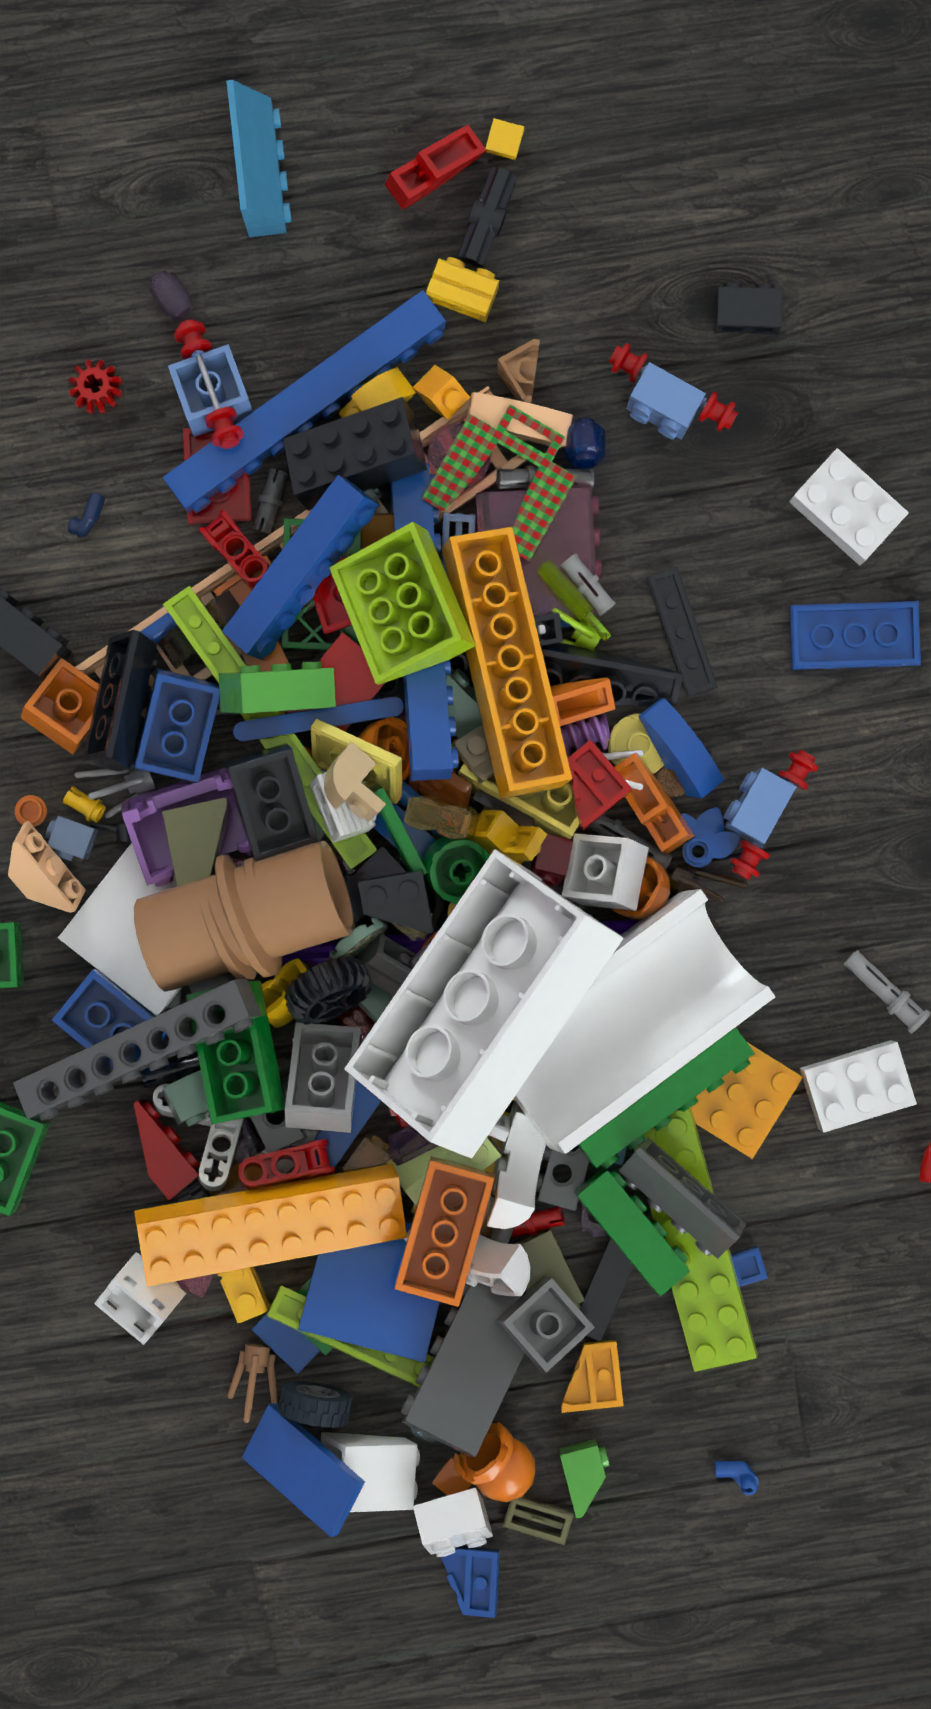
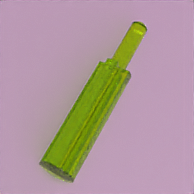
[536,559,611,641]

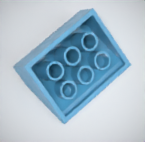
[226,80,292,237]

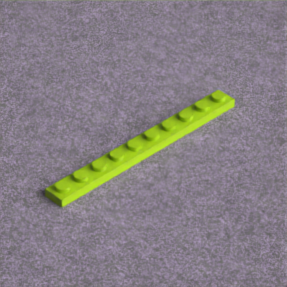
[163,586,377,869]

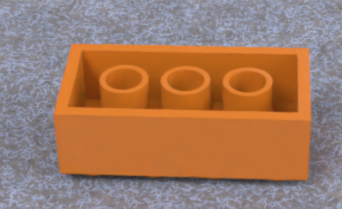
[395,1156,495,1307]

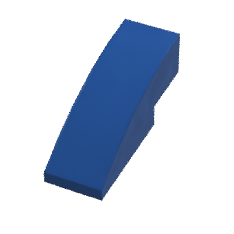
[638,698,724,798]

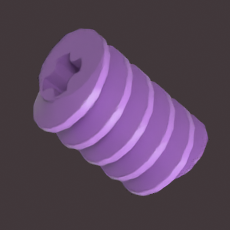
[560,713,610,758]

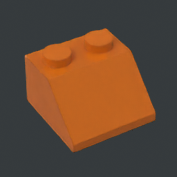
[20,658,99,754]

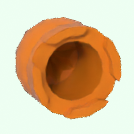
[454,1422,535,1502]

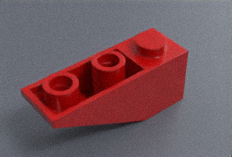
[134,1098,201,1200]

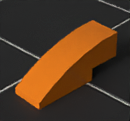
[550,678,615,726]
[614,753,695,854]

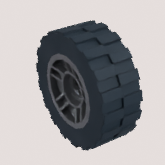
[278,1381,353,1428]

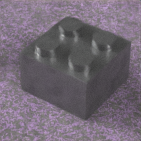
[497,1276,595,1373]

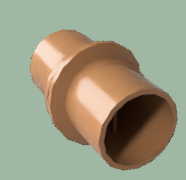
[134,841,355,992]

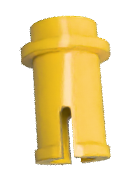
[63,786,106,823]

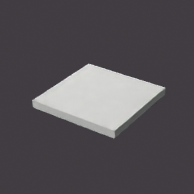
[58,843,182,1016]

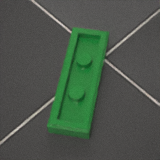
[368,783,427,875]

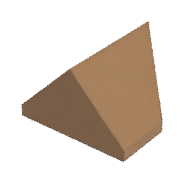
[497,339,540,403]

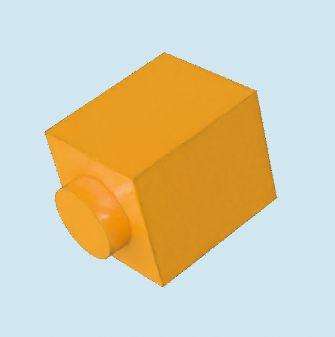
[413,365,470,420]

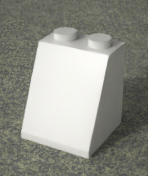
[321,1432,420,1512]

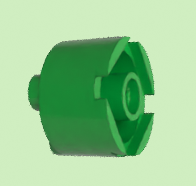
[422,835,490,904]

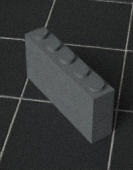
[401,1282,525,1458]

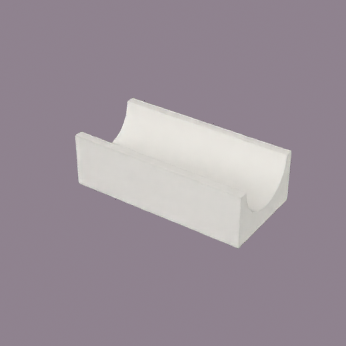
[345,849,623,1159]
[514,889,775,1154]

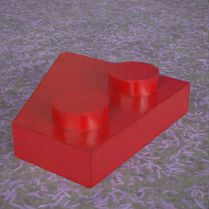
[567,740,632,830]

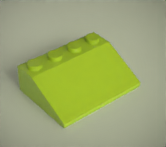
[329,522,476,685]

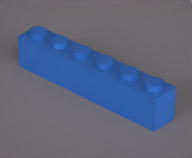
[222,475,379,660]

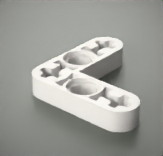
[153,1083,244,1191]

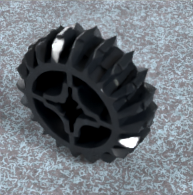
[284,956,373,1025]

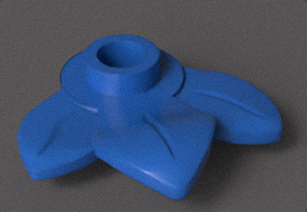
[682,807,740,868]

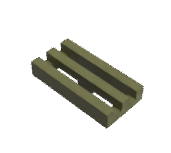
[503,1496,574,1545]

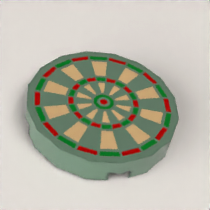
[329,917,388,960]

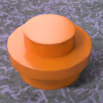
[15,795,47,827]

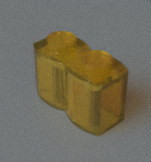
[404,796,480,839]

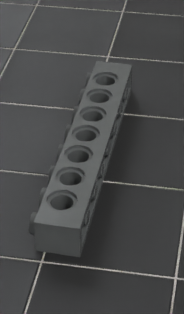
[13,978,262,1121]

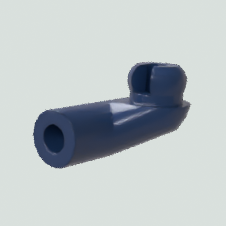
[68,493,105,538]

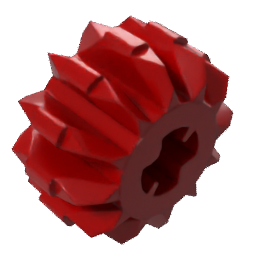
[68,359,123,414]

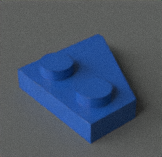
[441,1546,500,1618]

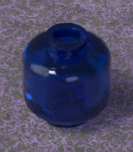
[564,418,606,469]

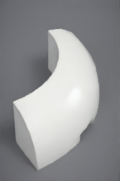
[487,1101,546,1229]
[403,1230,530,1296]

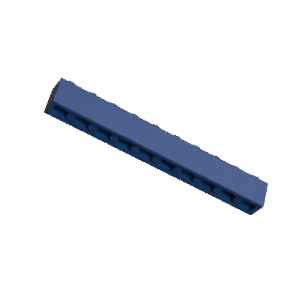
[162,290,446,514]
[389,463,458,781]

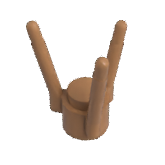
[227,1344,278,1423]

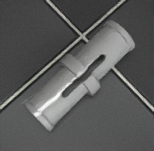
[560,553,616,616]

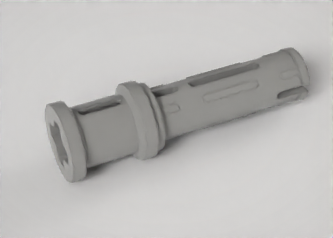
[843,950,931,1034]

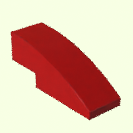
[384,125,486,210]

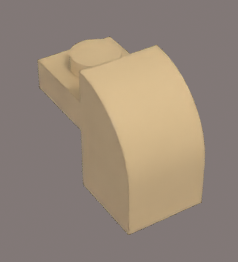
[324,742,386,822]

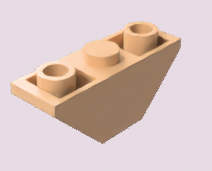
[8,821,86,913]

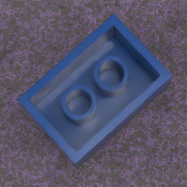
[134,668,220,783]
[52,969,168,1070]

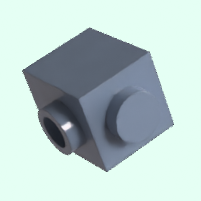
[45,816,99,861]

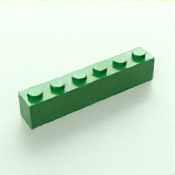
[578,1027,755,1169]

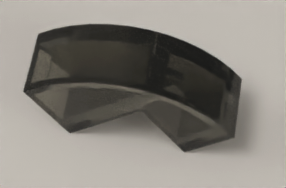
[157,590,240,669]

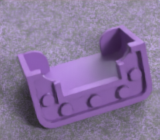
[121,767,252,887]

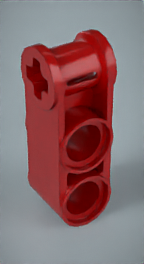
[198,509,270,591]
[238,1139,335,1190]

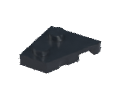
[358,869,434,933]

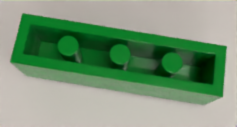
[573,1168,690,1297]

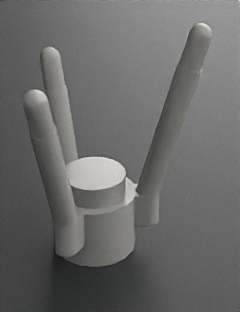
[75,764,156,818]

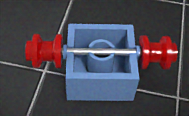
[168,319,253,449]
[608,343,739,440]
[723,750,819,880]

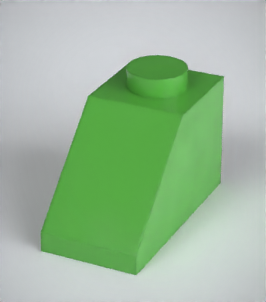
[559,1439,610,1519]

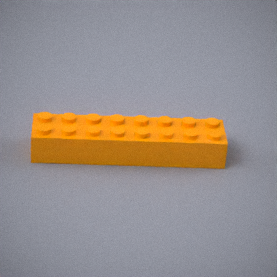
[441,527,572,799]
[134,1164,407,1286]

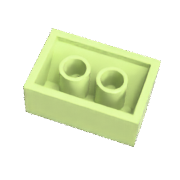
[386,1135,502,1206]

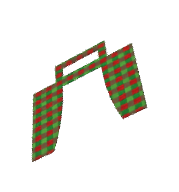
[422,405,577,561]

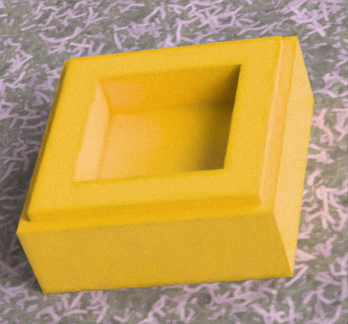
[485,118,524,160]

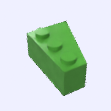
[218,661,336,714]

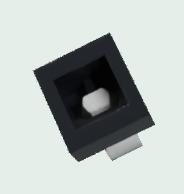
[533,612,563,646]

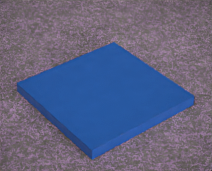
[298,1222,440,1363]

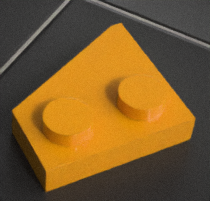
[561,1339,624,1413]

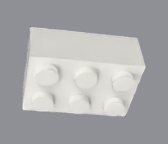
[789,448,909,566]
[799,1040,917,1133]

